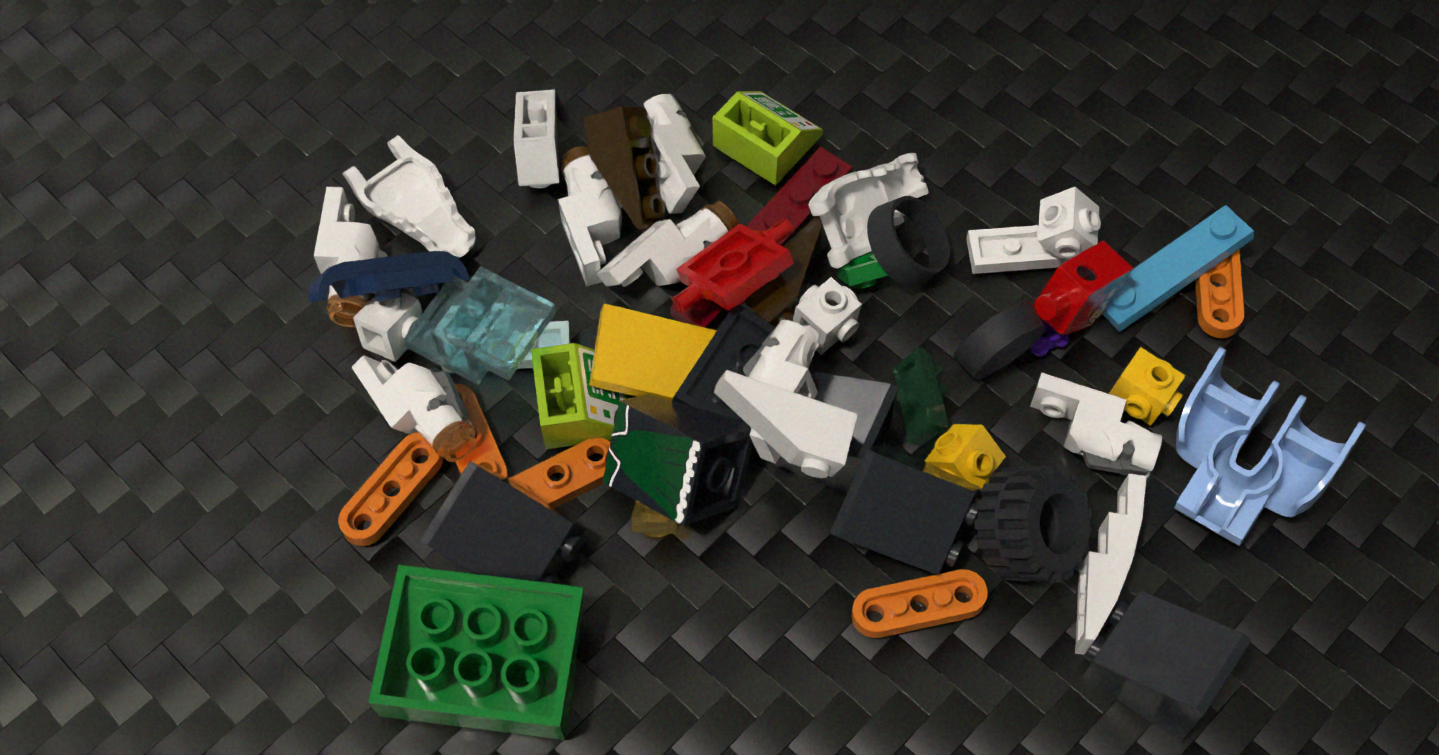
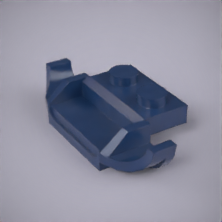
[308,251,470,302]

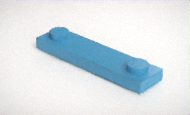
[1103,205,1254,332]

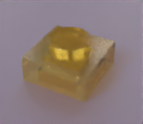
[632,501,679,537]

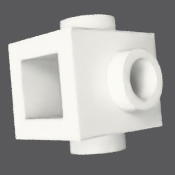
[1037,187,1101,261]
[793,277,862,355]
[353,293,427,362]

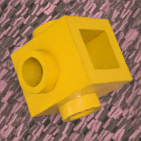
[1109,347,1185,426]
[925,424,1006,491]

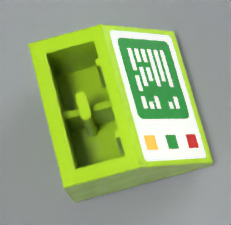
[713,91,823,186]
[531,343,626,449]

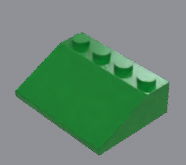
[368,565,584,740]

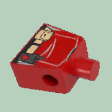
[1034,240,1134,335]

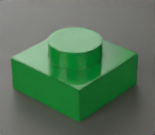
[836,252,888,289]

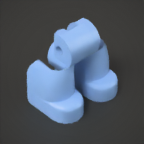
[1174,347,1366,546]

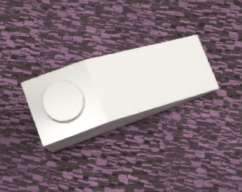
[514,90,559,188]
[714,370,858,478]

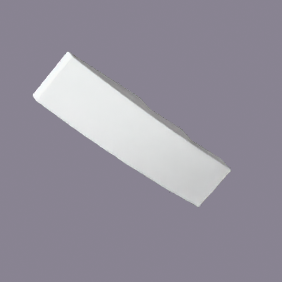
[1075,474,1147,655]

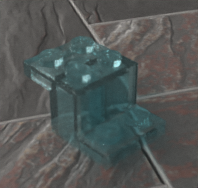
[403,266,556,385]

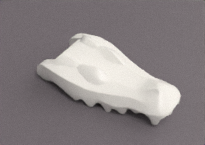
[342,135,476,258]
[808,153,929,268]

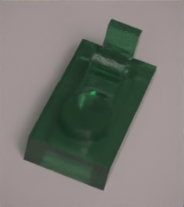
[893,348,949,446]

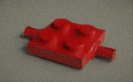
[672,218,794,312]

